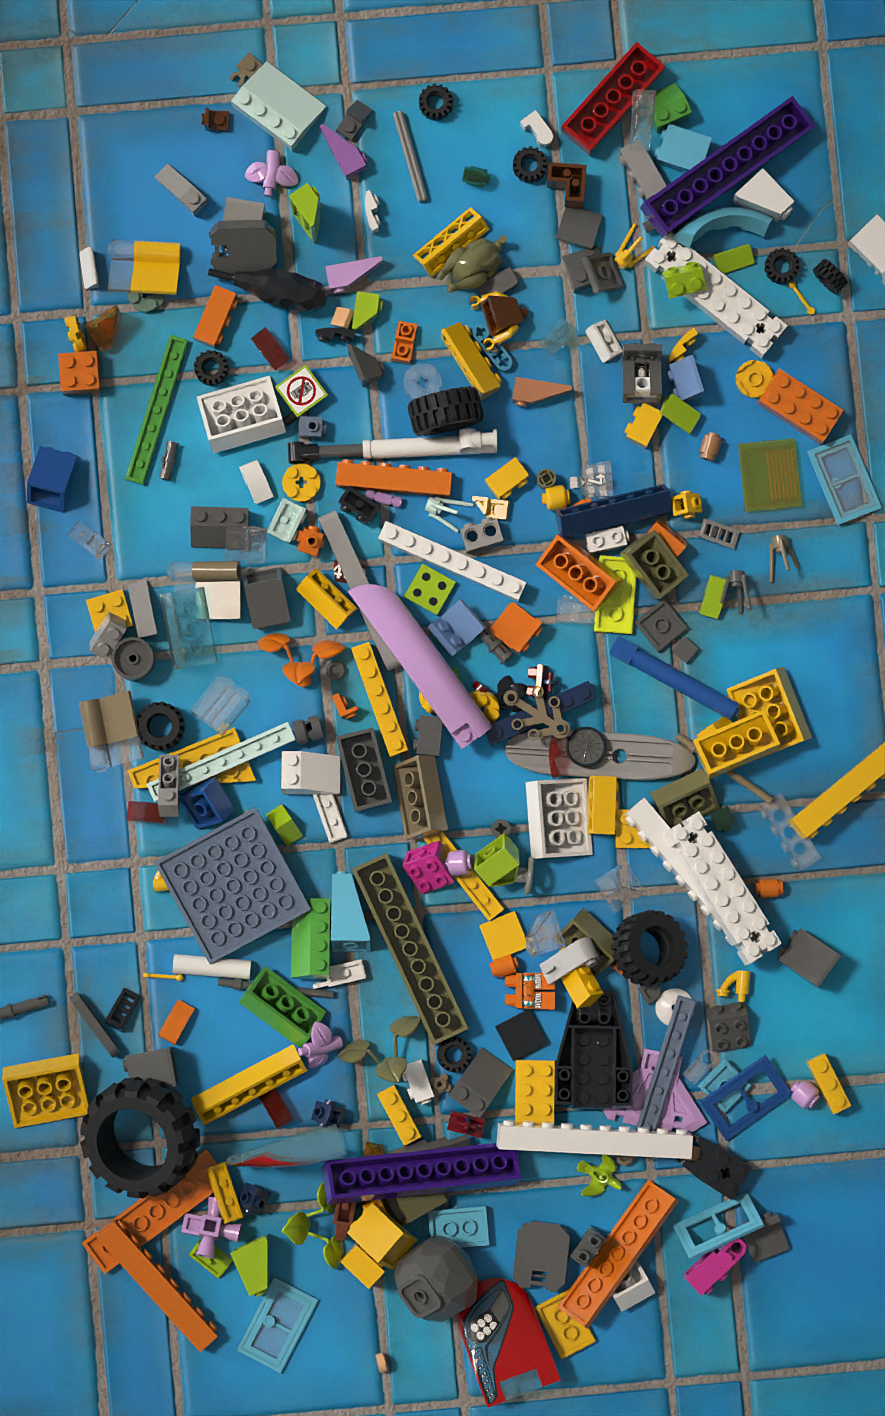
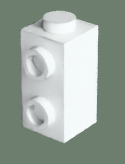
[585,526,630,554]
[402,1059,434,1105]

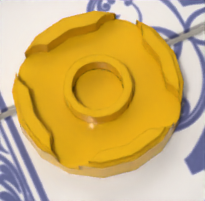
[735,360,773,398]

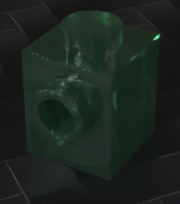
[708,806,735,833]

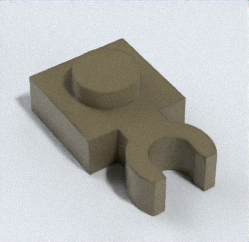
[230,53,263,88]

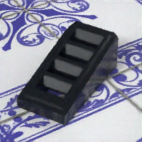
[105,988,141,1032]

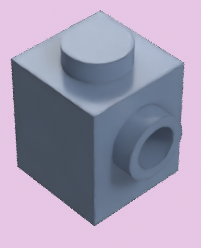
[298,416,326,439]

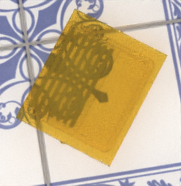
[738,438,802,512]

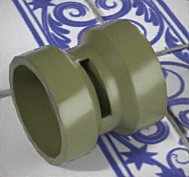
[537,469,556,490]

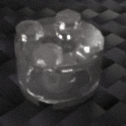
[403,363,442,401]

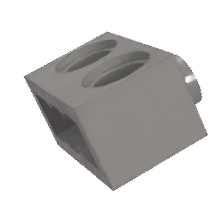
[460,517,504,553]

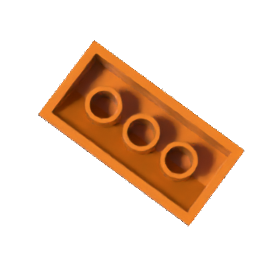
[535,534,622,612]

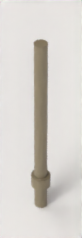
[675,733,774,805]

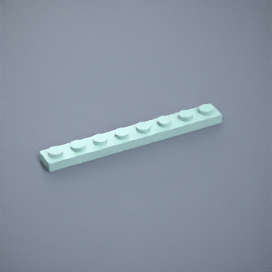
[147,722,296,802]

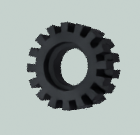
[419,84,453,121]
[513,146,547,183]
[764,248,800,284]
[813,259,848,294]
[194,350,229,386]
[437,1037,471,1072]

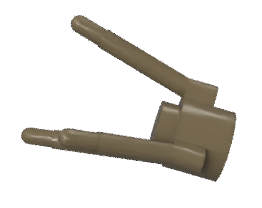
[769,535,799,583]

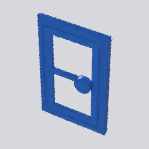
[699,1055,792,1141]

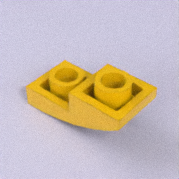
[668,328,698,364]

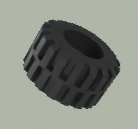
[136,702,185,751]

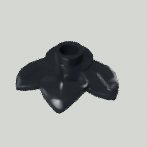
[494,675,528,712]

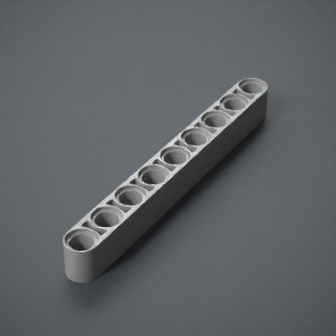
[318,510,401,672]

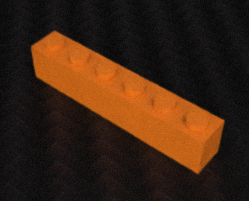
[335,459,452,498]

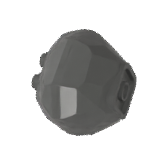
[394,1235,479,1323]

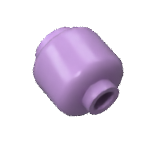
[444,850,474,876]
[791,1080,820,1109]

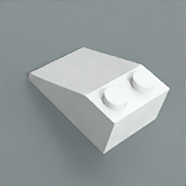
[281,751,340,794]

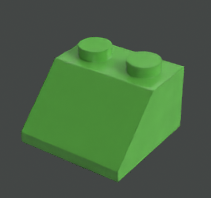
[641,83,692,133]

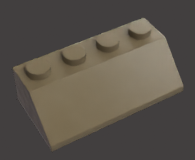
[392,755,448,840]

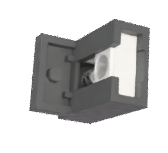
[622,343,662,404]

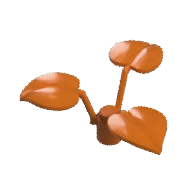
[257,633,346,687]

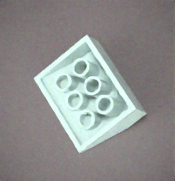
[231,61,327,151]

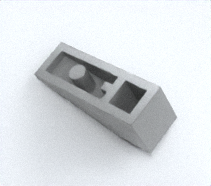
[154,164,208,217]

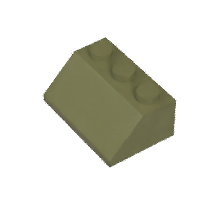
[619,530,689,599]
[650,769,720,828]
[553,907,615,978]

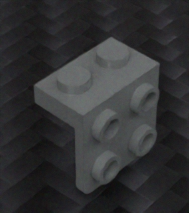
[706,1002,751,1052]
[743,1211,789,1262]

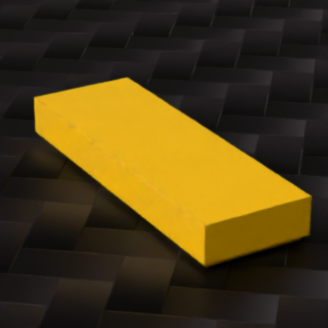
[206,1162,243,1224]

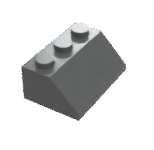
[190,506,250,549]

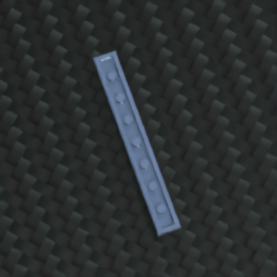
[635,995,697,1131]

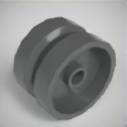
[111,637,156,681]

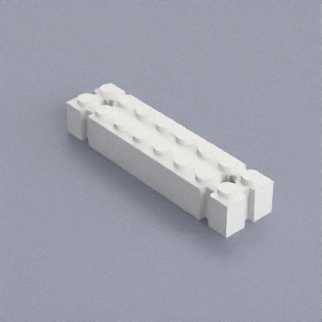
[644,232,788,359]
[663,812,782,965]

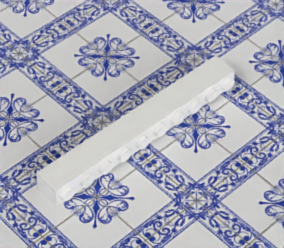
[624,798,763,952]
[496,1120,693,1159]

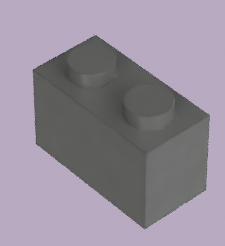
[413,715,443,757]

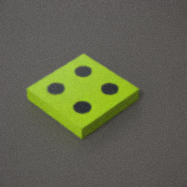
[404,563,456,615]

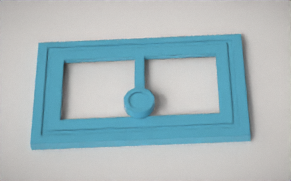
[673,1191,764,1260]

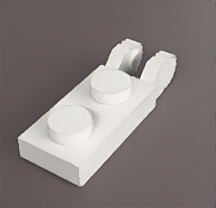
[313,959,366,989]

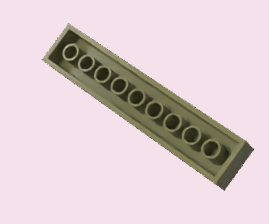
[352,853,468,1045]

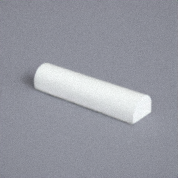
[173,954,252,980]

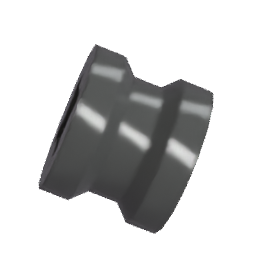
[491,819,511,838]

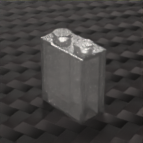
[190,674,251,737]

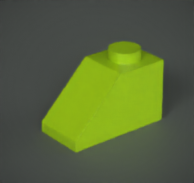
[352,291,383,332]

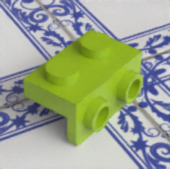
[662,262,707,299]

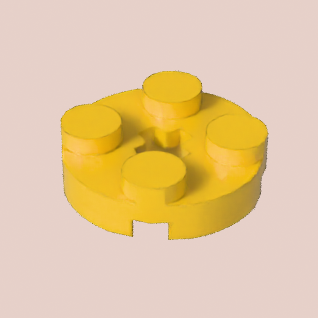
[64,314,87,352]
[282,463,321,502]
[469,690,500,724]

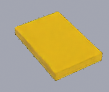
[535,1289,596,1359]

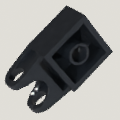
[676,1134,752,1200]

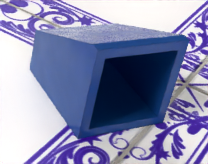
[27,446,77,513]

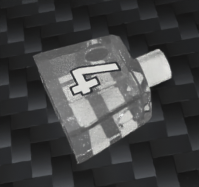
[569,460,614,498]

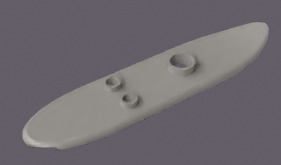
[505,729,696,780]

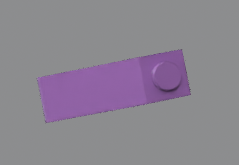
[320,124,368,180]

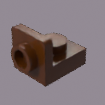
[201,108,229,132]

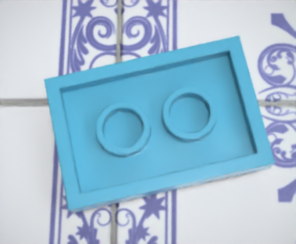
[428,1206,489,1248]

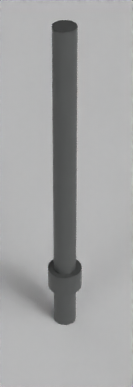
[218,978,334,999]

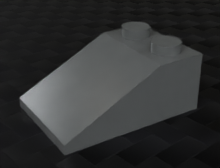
[448,1047,513,1118]

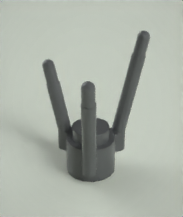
[720,570,752,614]

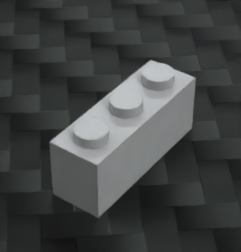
[618,139,667,201]

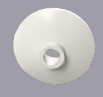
[655,988,694,1025]

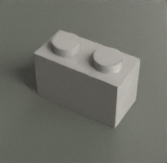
[89,612,126,660]

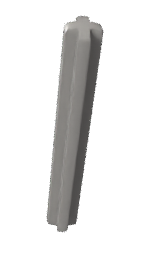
[393,111,427,202]

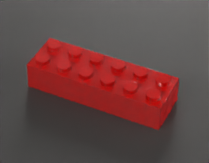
[561,42,665,156]

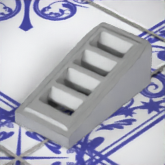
[697,518,740,549]

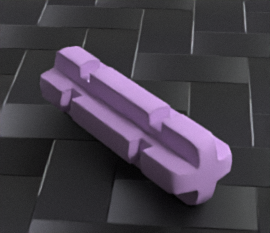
[365,489,402,508]

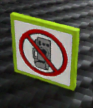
[275,365,328,418]

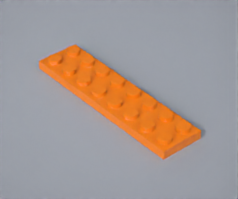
[82,1149,218,1274]
[557,1180,678,1329]

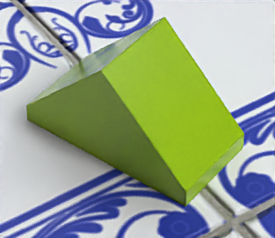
[266,804,303,846]

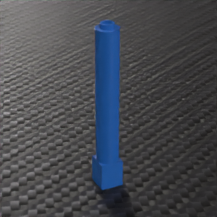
[609,636,741,720]

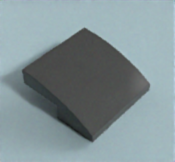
[556,207,603,250]

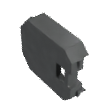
[209,220,277,274]
[513,1220,571,1292]

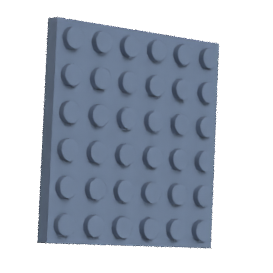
[154,807,311,964]

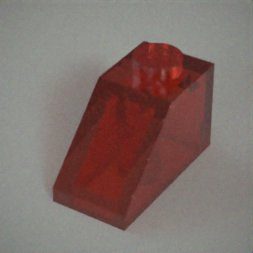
[126,801,166,824]

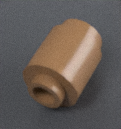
[699,432,722,462]

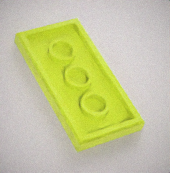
[594,555,636,635]

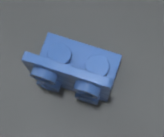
[427,599,485,656]

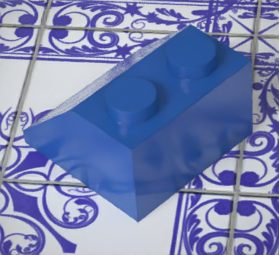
[179,778,235,829]

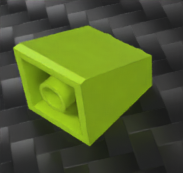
[230,1234,269,1297]

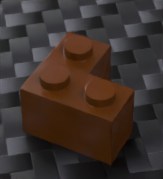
[547,162,587,209]

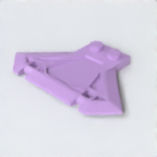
[603,1048,707,1133]

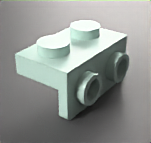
[266,498,307,543]

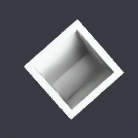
[732,169,794,222]

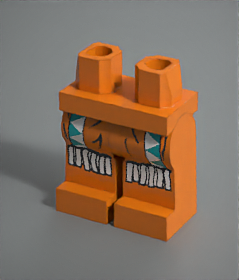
[505,972,555,1009]

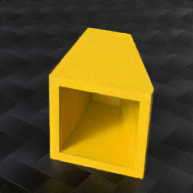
[347,1203,418,1270]

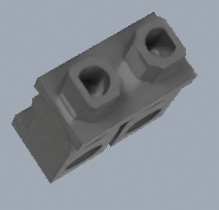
[569,1225,607,1268]

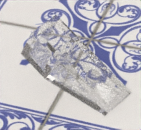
[630,89,656,151]

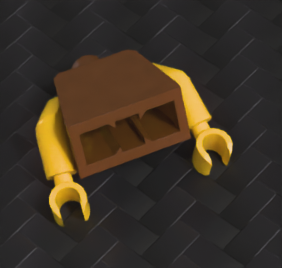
[470,291,528,352]

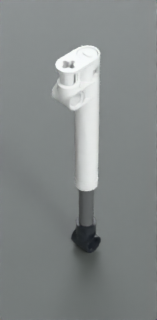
[288,429,497,464]

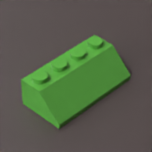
[291,898,331,979]
[238,966,326,1048]

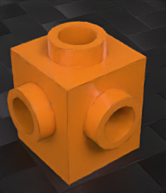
[296,525,325,556]

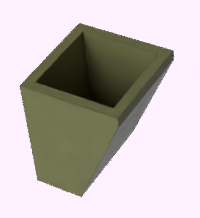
[383,1193,447,1225]

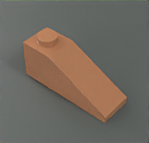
[512,377,572,407]

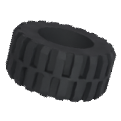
[407,386,484,436]
[611,910,688,987]

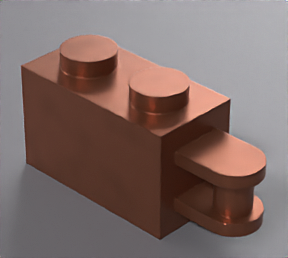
[333,1202,356,1241]

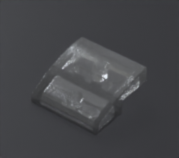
[225,526,267,565]

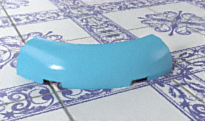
[673,207,774,248]

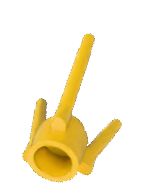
[614,223,656,270]

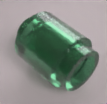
[462,166,491,188]

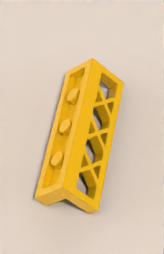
[413,207,489,277]

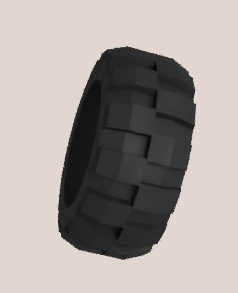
[80,1077,200,1199]

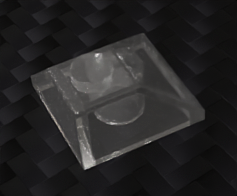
[594,861,646,914]
[525,910,566,957]

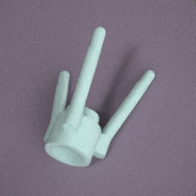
[425,496,474,533]

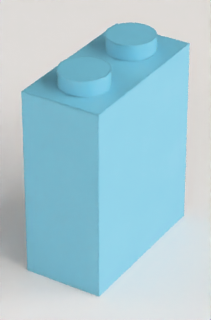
[654,124,712,173]

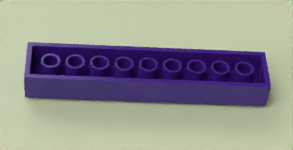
[640,96,815,238]
[322,1143,522,1205]

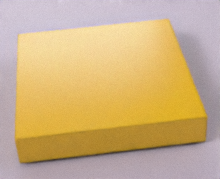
[479,911,529,960]

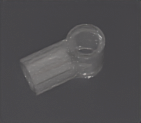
[682,1048,717,1085]

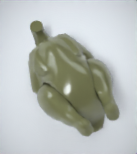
[437,235,507,293]

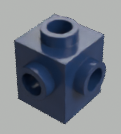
[311,1099,345,1129]
[238,1182,271,1215]

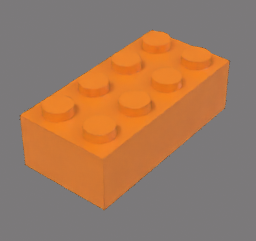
[756,369,843,445]

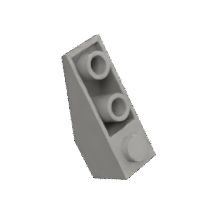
[158,755,179,817]

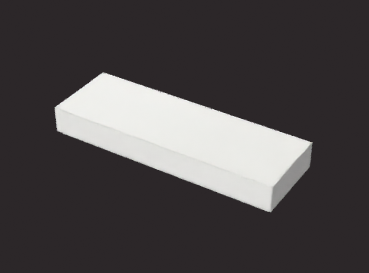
[313,794,348,843]

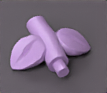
[245,150,298,197]
[298,1022,343,1068]

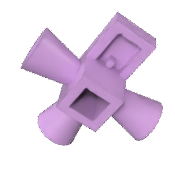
[181,1197,242,1259]

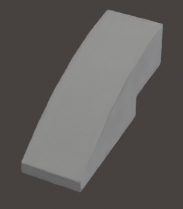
[128,580,158,639]

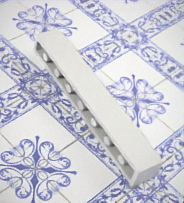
[378,521,526,602]

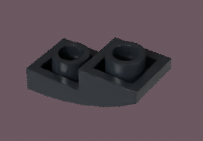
[315,327,356,344]

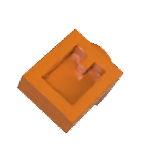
[331,693,359,720]

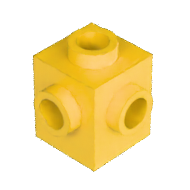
[671,490,702,519]

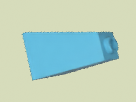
[331,871,371,952]

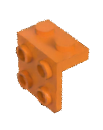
[490,602,543,654]

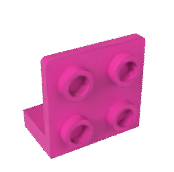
[402,840,454,894]

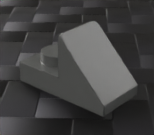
[336,100,373,142]

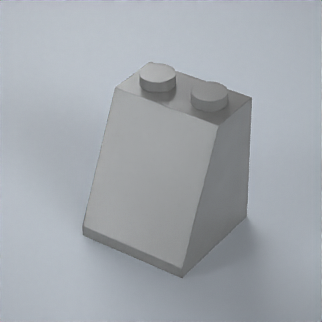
[220,197,266,254]

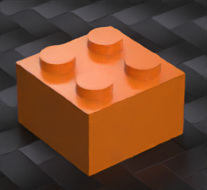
[58,351,101,395]

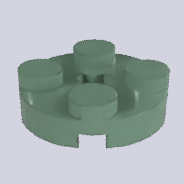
[127,281,166,313]

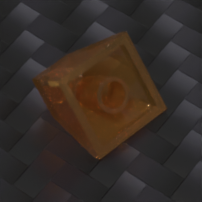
[84,305,122,351]

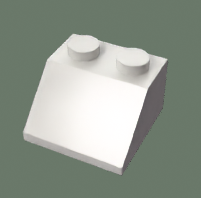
[612,1260,655,1312]

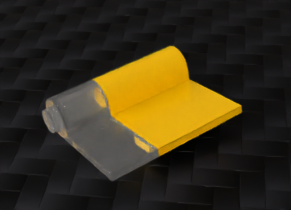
[107,240,181,295]

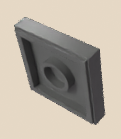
[581,252,623,294]
[634,599,688,652]

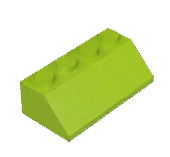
[289,183,322,243]

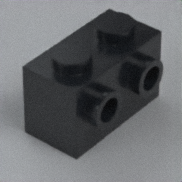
[338,486,381,525]

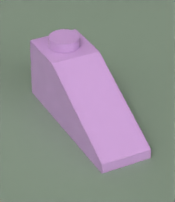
[325,256,383,294]

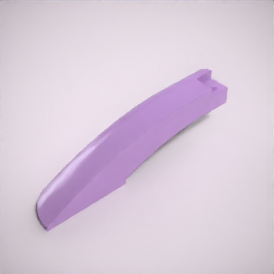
[347,584,492,749]

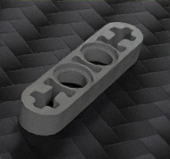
[69,992,121,1058]

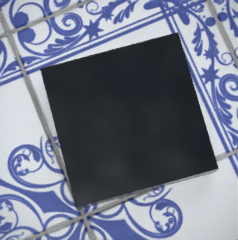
[495,1009,547,1061]

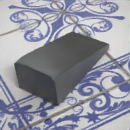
[477,267,519,297]

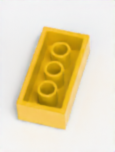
[515,1060,555,1125]

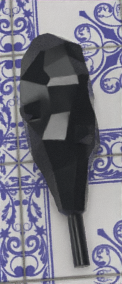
[208,268,328,313]

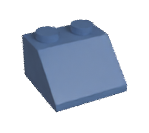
[666,355,704,402]

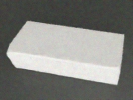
[79,247,99,289]
[586,319,622,363]

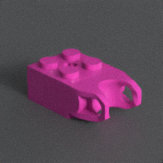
[682,1238,747,1295]

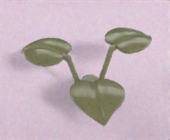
[338,1016,421,1084]

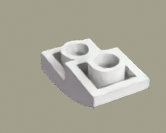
[365,190,381,234]
[239,460,274,504]

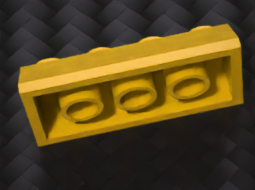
[441,322,502,401]
[693,710,780,779]

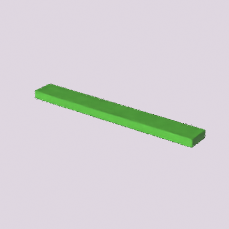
[125,335,189,485]

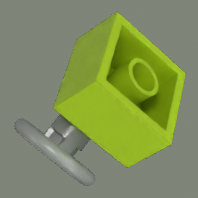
[474,833,534,895]

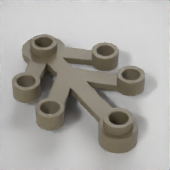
[503,686,570,741]

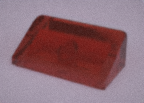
[259,1088,294,1129]

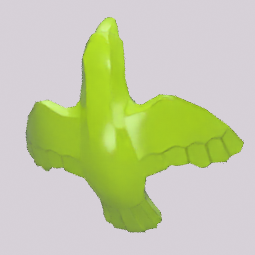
[577,1154,622,1196]

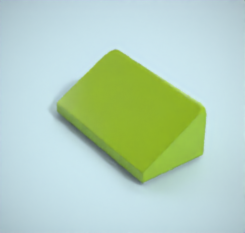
[713,244,755,274]
[660,394,701,434]
[188,1237,233,1279]

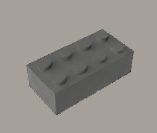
[336,727,392,812]

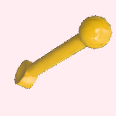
[788,281,815,315]
[143,973,184,981]

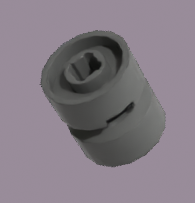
[292,715,324,746]

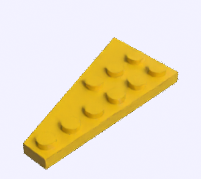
[128,727,256,789]

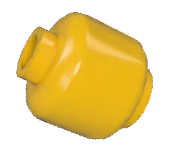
[541,485,570,511]

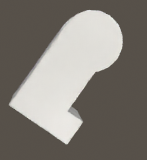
[520,110,553,148]

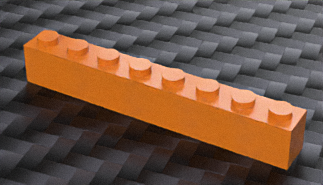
[96,1219,218,1352]

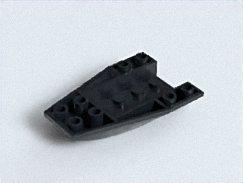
[554,991,633,1110]

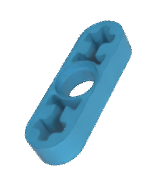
[472,324,512,372]

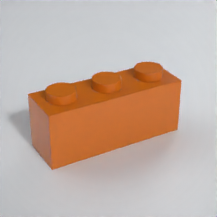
[193,285,239,349]

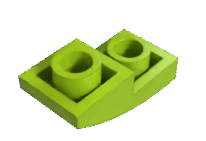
[699,574,726,619]

